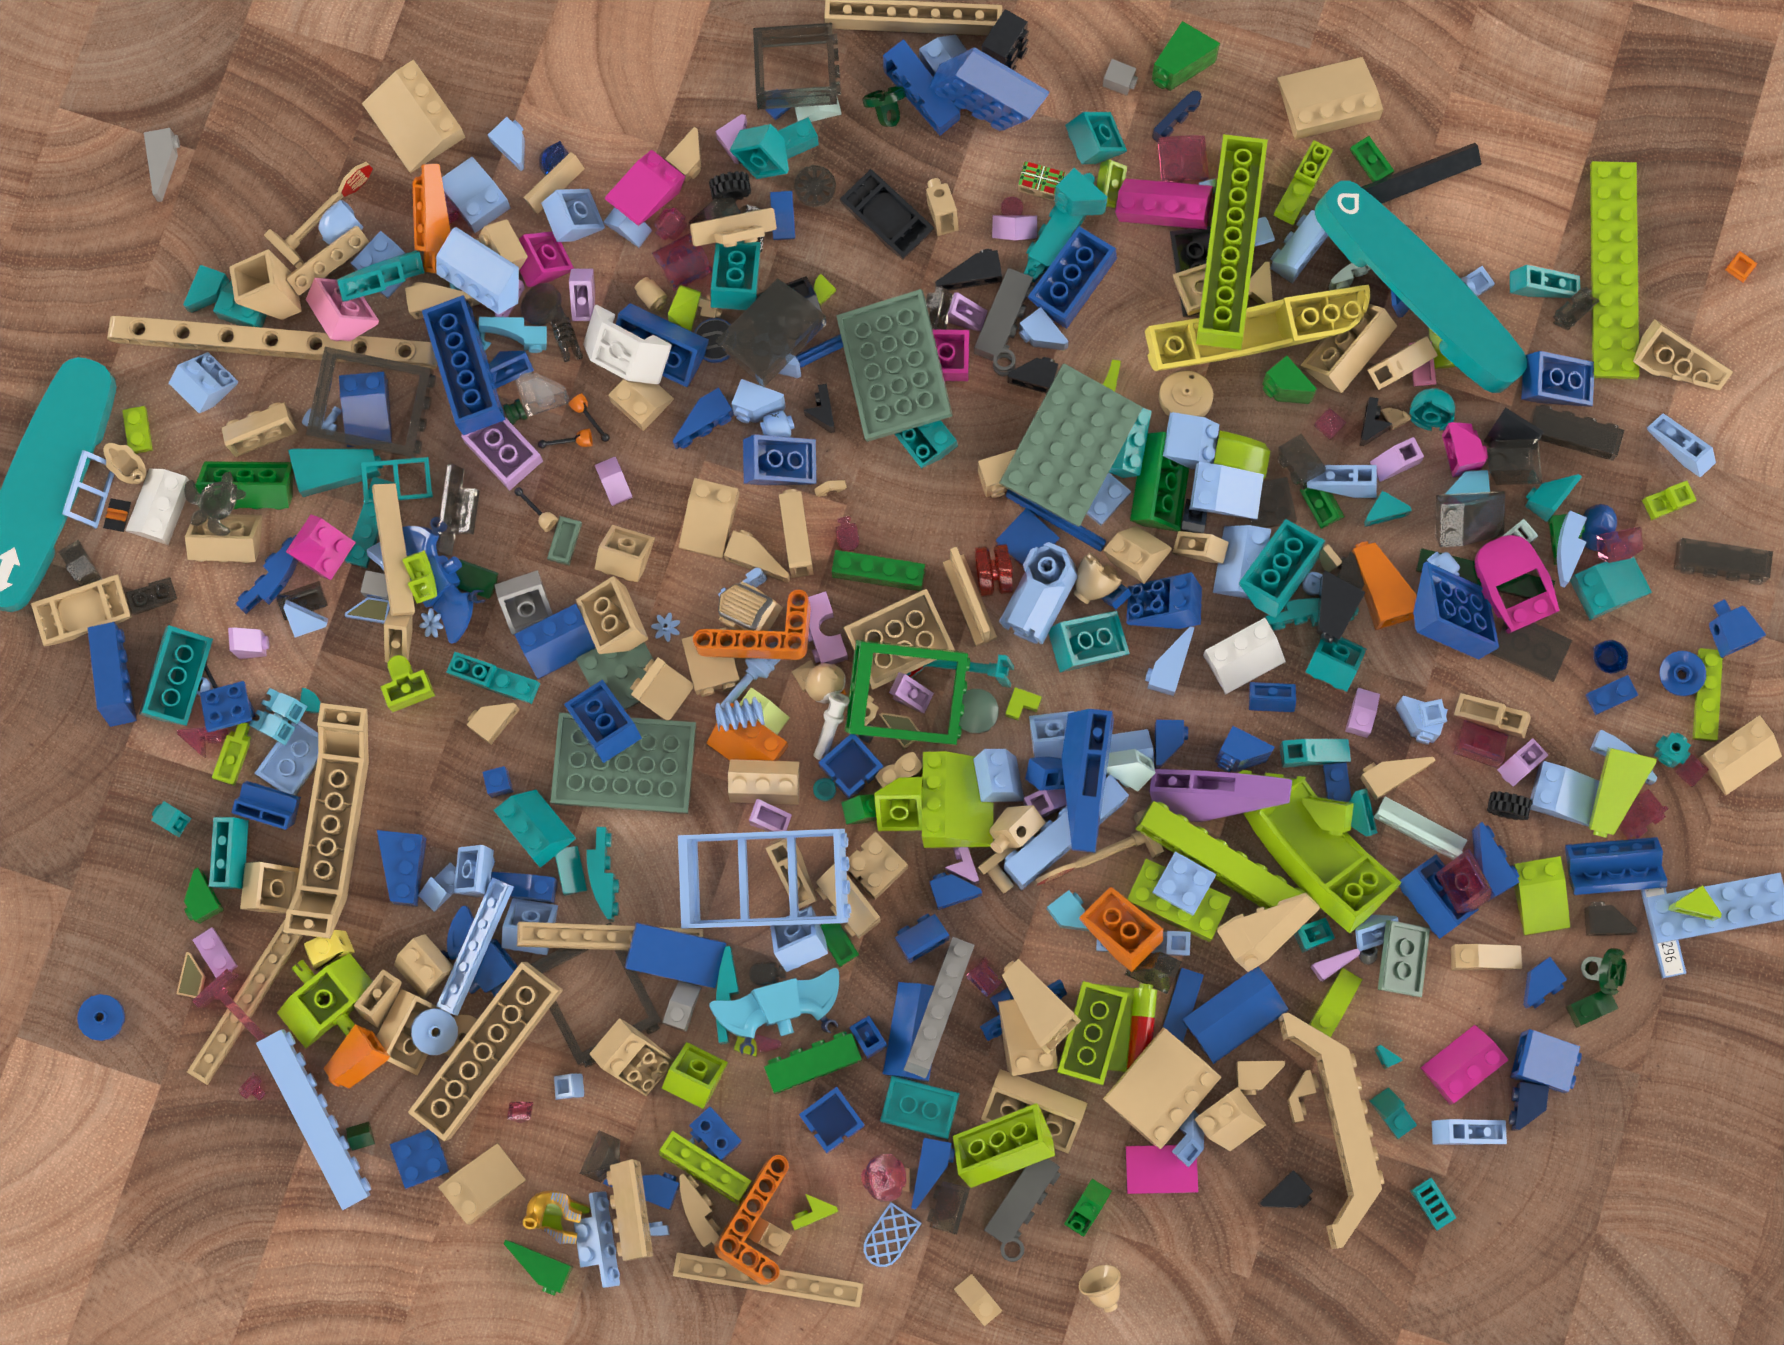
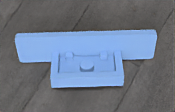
[574,1191,620,1288]

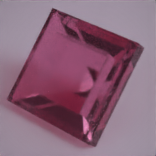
[507,1102,533,1123]

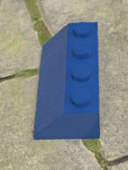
[1028,226,1117,329]
[616,303,709,387]
[883,982,934,1082]

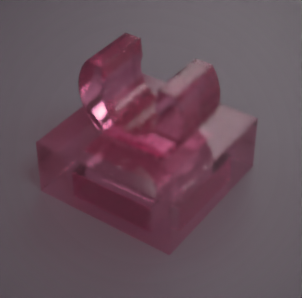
[1675,754,1709,787]
[238,1072,266,1101]

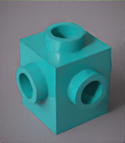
[1654,732,1691,768]

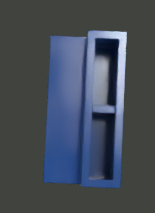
[232,781,301,830]

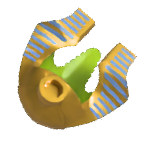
[523,1190,591,1244]

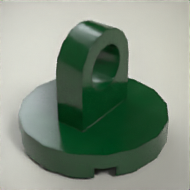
[862,86,906,127]
[1581,948,1627,995]

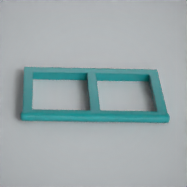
[360,457,433,503]

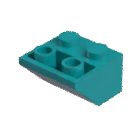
[894,420,958,469]

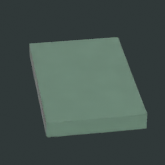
[1378,920,1430,997]

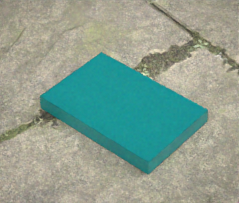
[880,1076,960,1139]

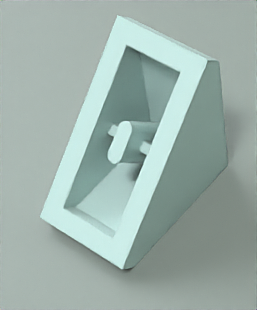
[793,90,842,122]

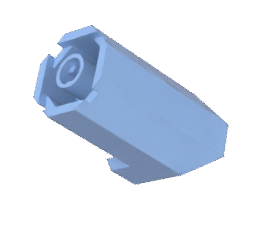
[999,542,1077,644]

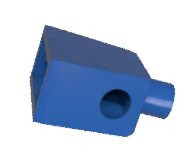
[1709,599,1766,658]

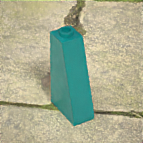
[288,449,383,497]

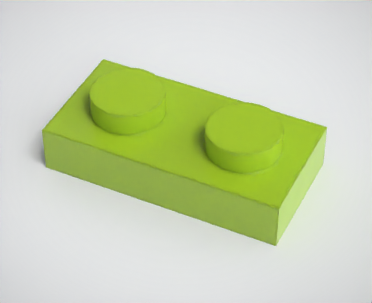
[122,406,153,454]

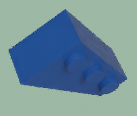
[377,830,427,907]

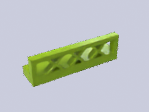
[659,1131,752,1205]

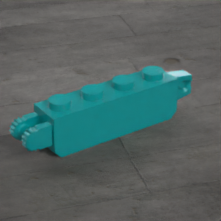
[1023,172,1095,283]

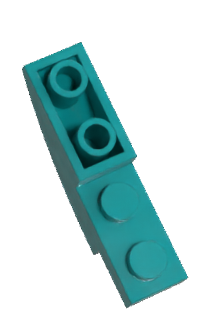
[1265,598,1359,631]
[446,652,540,704]
[587,827,620,922]

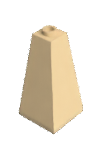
[1002,959,1081,1054]

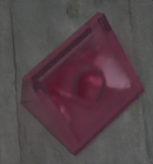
[1453,720,1508,768]

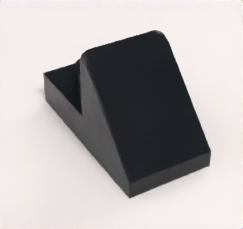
[804,383,835,433]
[1359,397,1392,446]
[1180,499,1207,533]

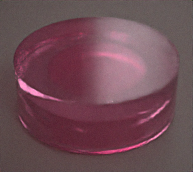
[1001,197,1023,215]

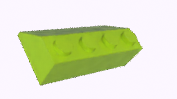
[953,1103,1055,1188]

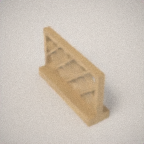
[943,547,997,647]

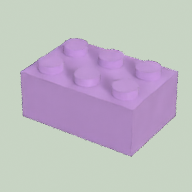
[461,417,543,491]

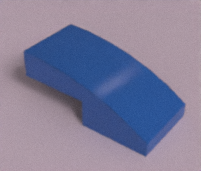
[770,191,796,240]

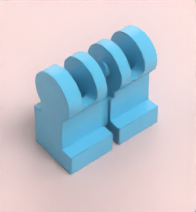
[249,688,307,746]

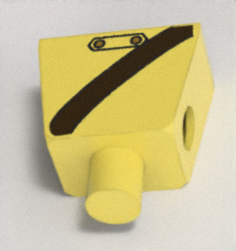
[304,930,355,971]

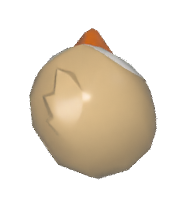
[805,663,847,704]

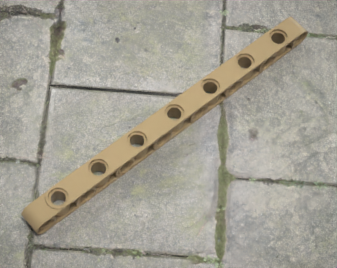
[107,316,437,369]

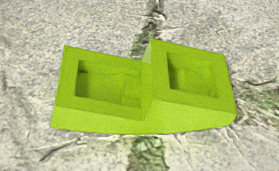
[1642,481,1697,521]
[402,550,437,604]

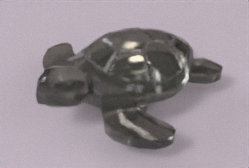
[184,472,246,536]

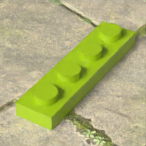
[1693,648,1723,742]

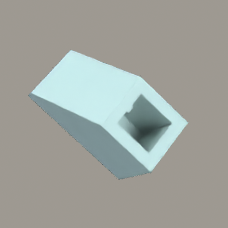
[1106,749,1156,791]

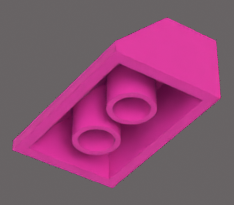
[1420,1025,1508,1105]

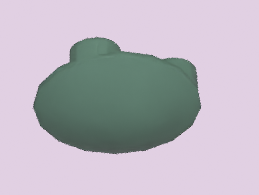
[959,689,999,733]

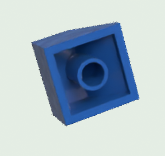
[895,913,949,964]

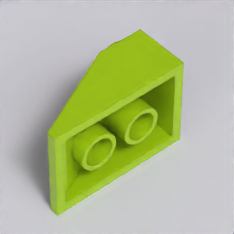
[1513,856,1570,936]

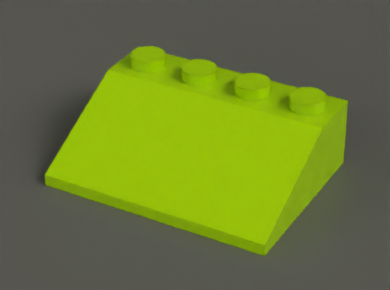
[922,751,994,848]

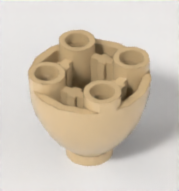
[1074,552,1122,604]

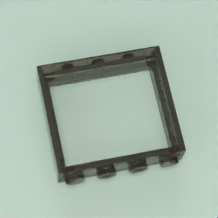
[753,23,841,110]

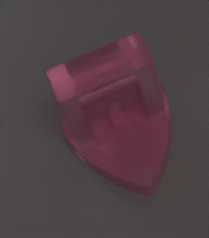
[966,957,1003,997]

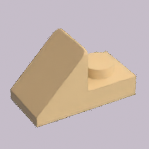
[740,1217,792,1256]

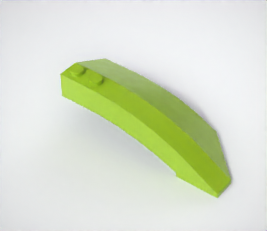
[1239,770,1401,933]

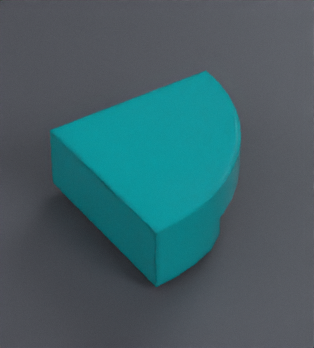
[300,688,321,714]

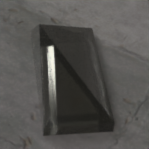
[579,1130,620,1183]

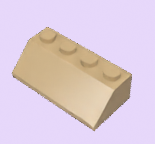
[1300,304,1397,393]
[981,1069,1088,1154]

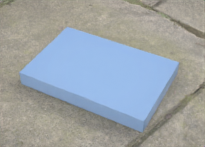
[255,721,319,795]

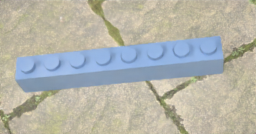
[256,1029,371,1210]

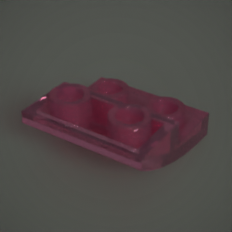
[1157,135,1209,183]

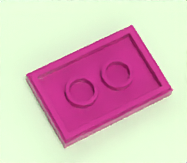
[1125,1145,1198,1194]

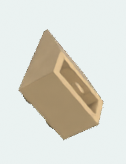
[590,1018,675,1096]

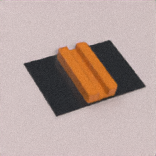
[103,498,131,532]

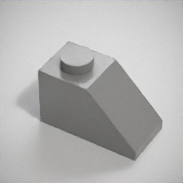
[662,981,701,1032]

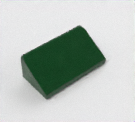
[455,559,498,599]

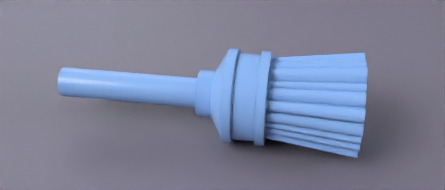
[720,629,792,709]

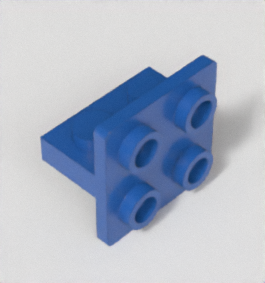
[200,681,256,732]

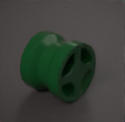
[502,398,528,425]

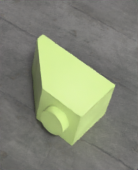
[739,688,790,735]

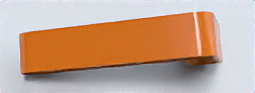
[693,589,811,660]
[714,1155,789,1285]

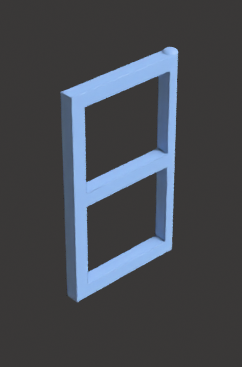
[62,450,114,529]

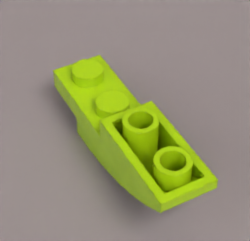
[1273,140,1333,225]

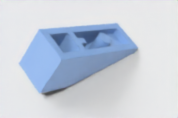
[1647,413,1716,477]
[1307,465,1377,498]
[1145,627,1194,696]
[1432,1119,1507,1145]

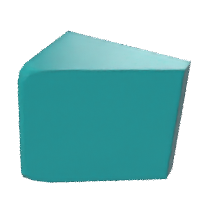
[1374,1045,1403,1069]

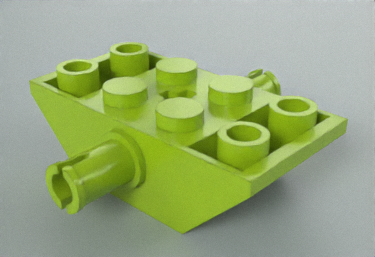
[277,953,373,1049]

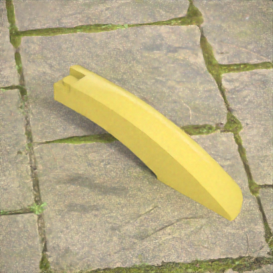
[1145,285,1370,371]

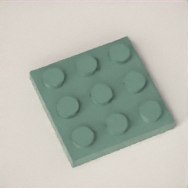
[576,642,654,710]

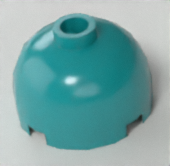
[1409,388,1455,431]

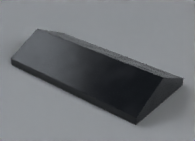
[1170,226,1211,318]

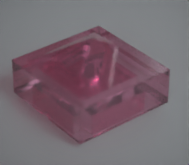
[1314,407,1346,440]

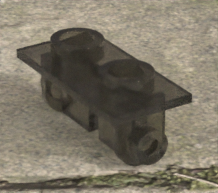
[1553,287,1599,330]

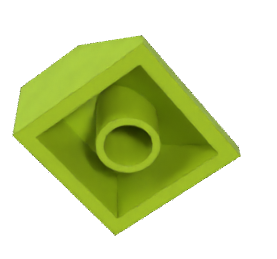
[874,777,923,831]
[662,1042,728,1109]

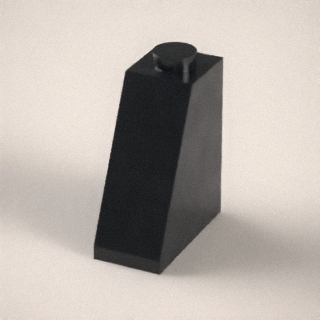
[1317,570,1366,644]

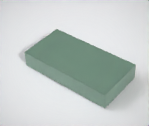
[547,516,582,566]

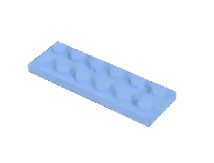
[1645,873,1784,944]

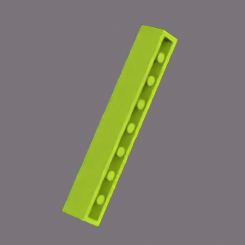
[1135,801,1306,910]

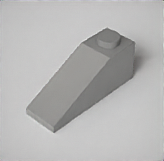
[144,128,180,202]

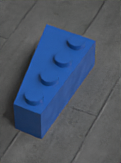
[883,39,961,136]
[87,622,137,727]

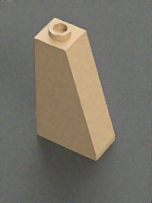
[779,489,814,578]

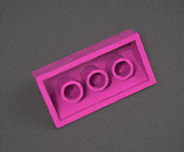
[1115,178,1213,229]

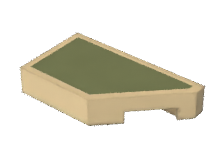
[879,713,919,749]
[176,952,206,999]

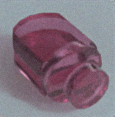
[835,516,860,551]

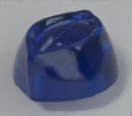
[539,141,569,176]
[1592,640,1628,674]

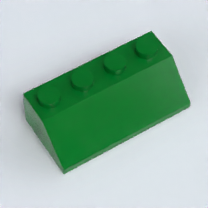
[1130,432,1189,532]
[195,461,294,510]

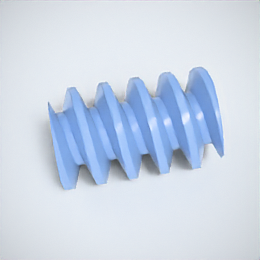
[715,697,765,731]

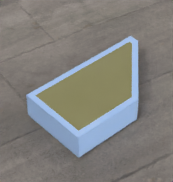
[345,597,390,624]

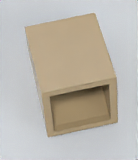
[229,249,302,320]

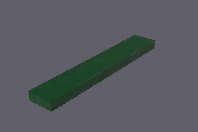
[1416,548,1555,599]

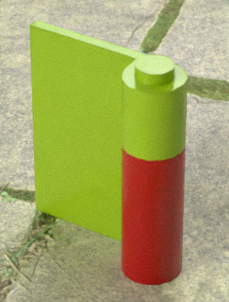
[1096,983,1157,1072]

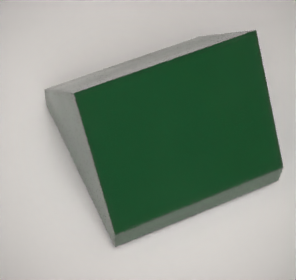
[346,1122,375,1151]

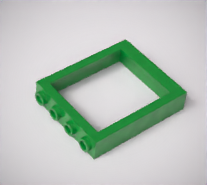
[845,640,970,745]

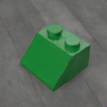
[1262,356,1317,404]

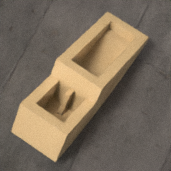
[1454,693,1531,738]

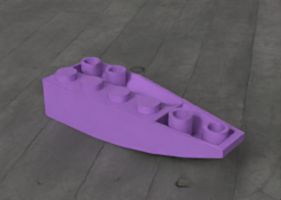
[1150,769,1292,822]

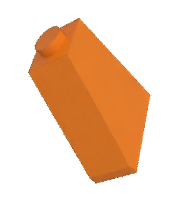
[323,1024,390,1089]

